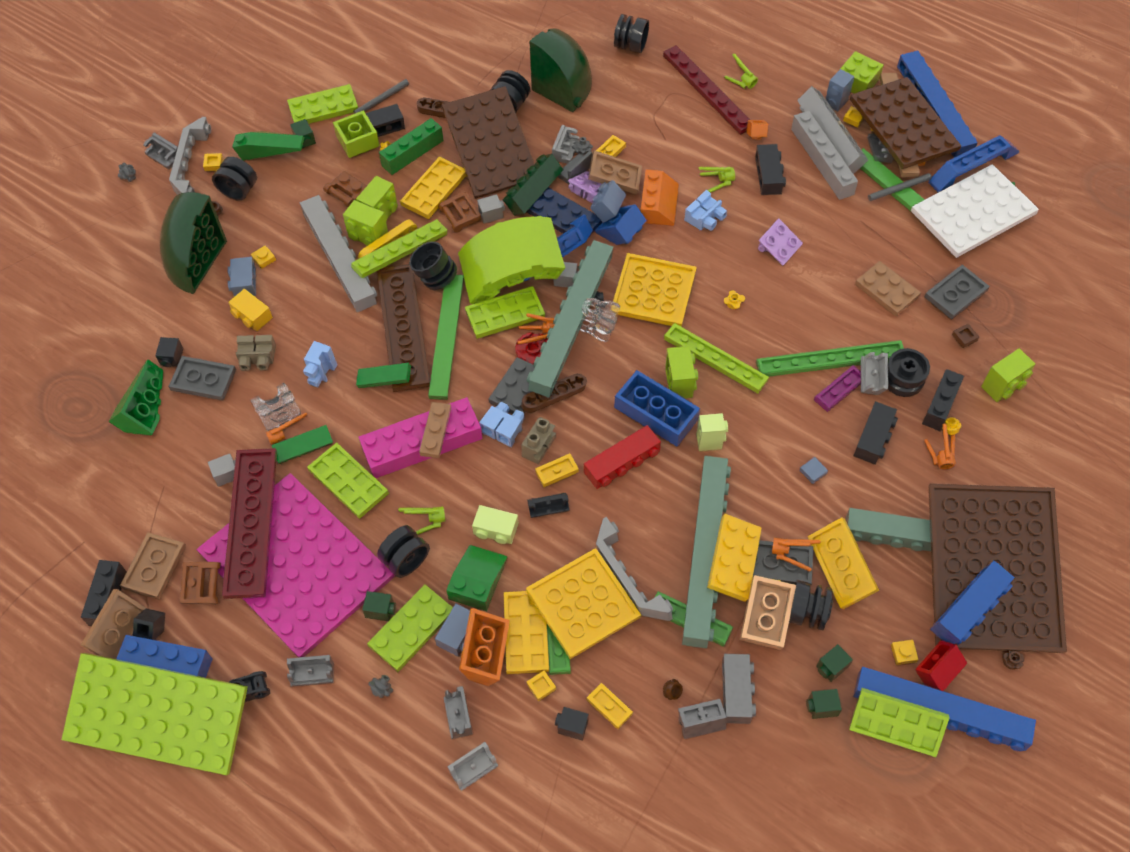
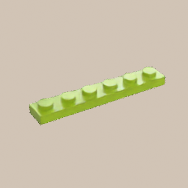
[351,219,448,278]
[664,323,769,394]

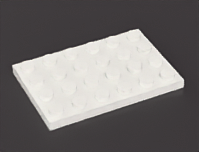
[911,164,1039,258]

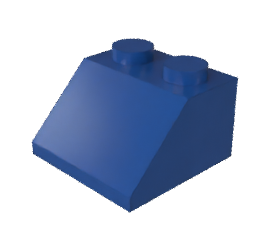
[595,204,647,245]

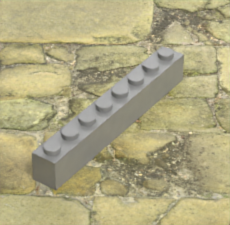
[300,195,377,312]

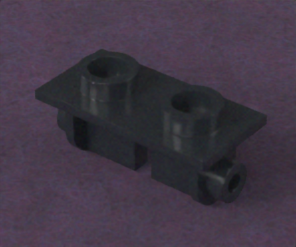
[527,493,570,518]

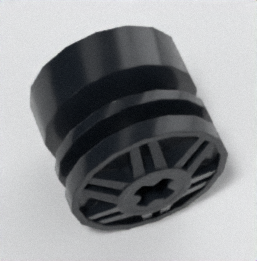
[614,14,649,53]
[489,70,531,113]
[409,242,457,290]
[789,580,833,630]

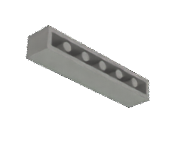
[797,86,868,174]
[791,111,858,200]

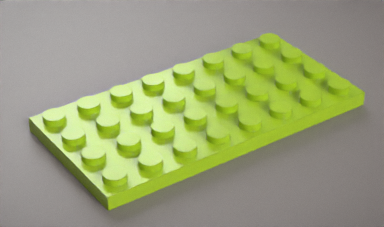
[62,653,248,775]

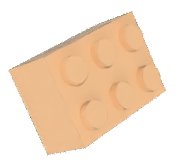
[739,575,796,650]

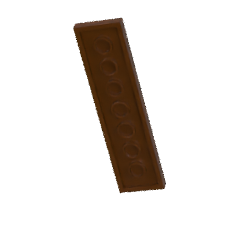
[377,264,430,392]

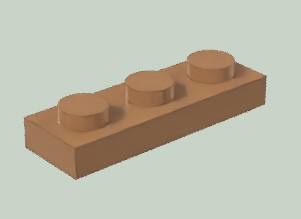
[419,402,451,458]

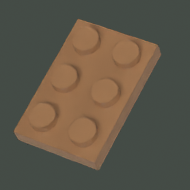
[588,151,642,195]
[855,261,921,317]
[120,532,186,600]
[81,589,146,659]

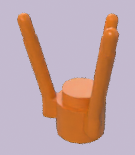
[517,313,555,345]
[266,412,307,445]
[924,423,956,470]
[772,538,821,572]

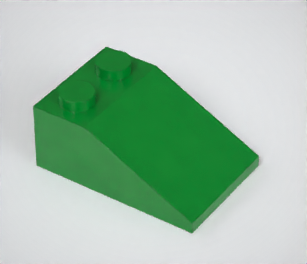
[446,545,508,612]

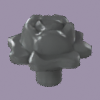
[572,137,593,155]
[118,162,136,182]
[368,675,393,698]

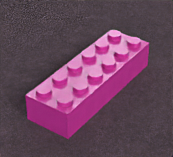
[358,397,483,478]

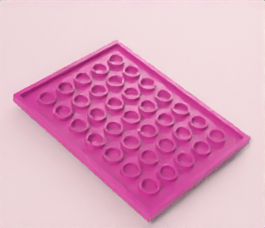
[196,473,395,658]

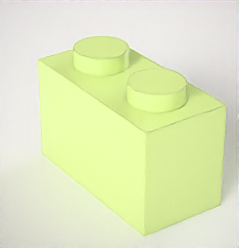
[696,413,728,451]
[472,505,519,544]

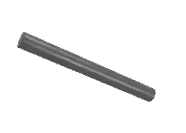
[353,79,409,114]
[868,173,931,201]

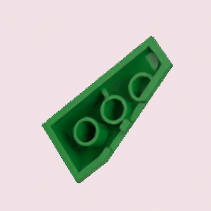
[232,131,304,161]
[109,360,163,436]

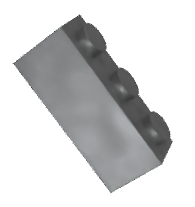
[722,654,756,724]

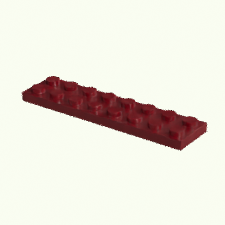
[222,448,277,599]

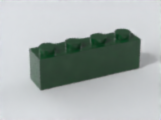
[503,154,564,216]

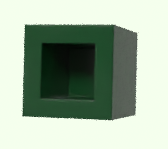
[290,119,316,149]
[362,591,396,621]
[816,644,853,682]
[806,689,842,719]

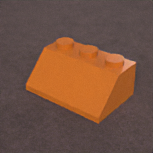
[640,169,679,226]
[459,608,510,686]

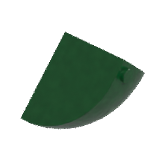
[529,28,592,112]
[160,192,227,294]

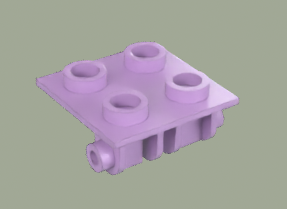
[568,171,601,203]
[758,218,803,266]

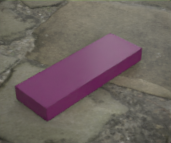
[814,365,861,412]

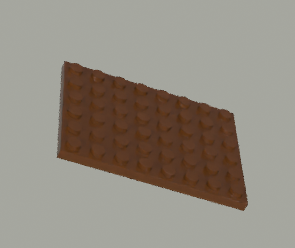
[928,484,1067,653]

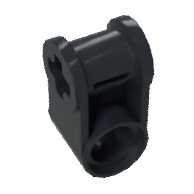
[229,671,271,702]

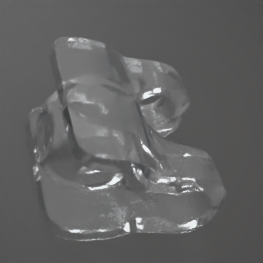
[580,298,620,342]
[250,383,301,431]

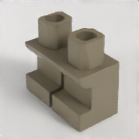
[236,335,276,371]
[521,417,556,465]

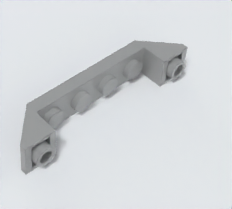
[169,117,211,195]
[596,517,673,621]

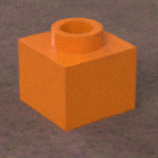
[747,120,768,140]

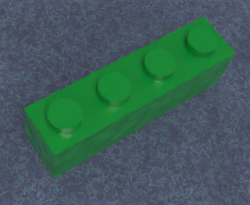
[379,118,444,175]

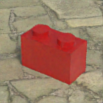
[915,641,967,691]

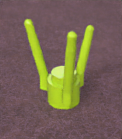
[724,54,758,89]
[699,167,735,193]
[398,506,445,535]

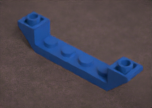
[928,135,1019,193]
[506,215,593,286]

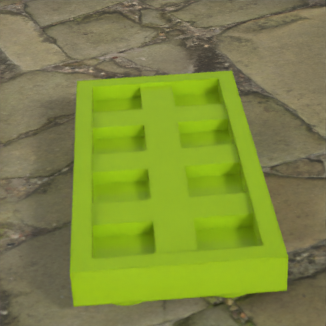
[287,84,358,124]
[465,286,545,339]
[307,442,389,519]
[367,584,453,672]
[849,688,949,757]

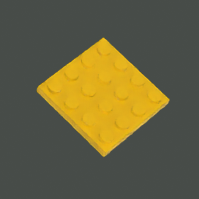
[610,253,697,327]
[526,548,641,659]

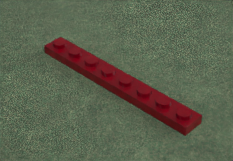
[663,45,750,135]

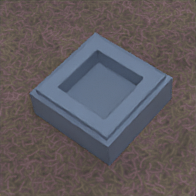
[799,457,828,484]

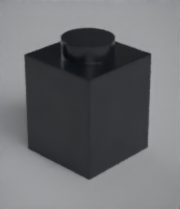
[155,337,184,367]
[133,608,165,640]
[555,707,589,741]

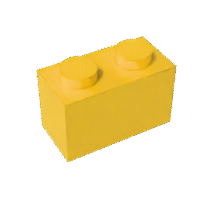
[228,289,273,331]

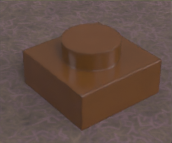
[952,324,979,348]

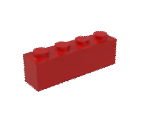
[584,425,661,489]

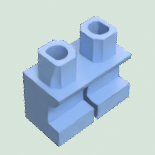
[684,190,727,231]
[303,341,337,387]
[479,402,525,447]

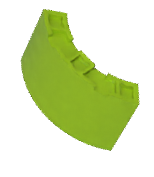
[458,216,565,304]

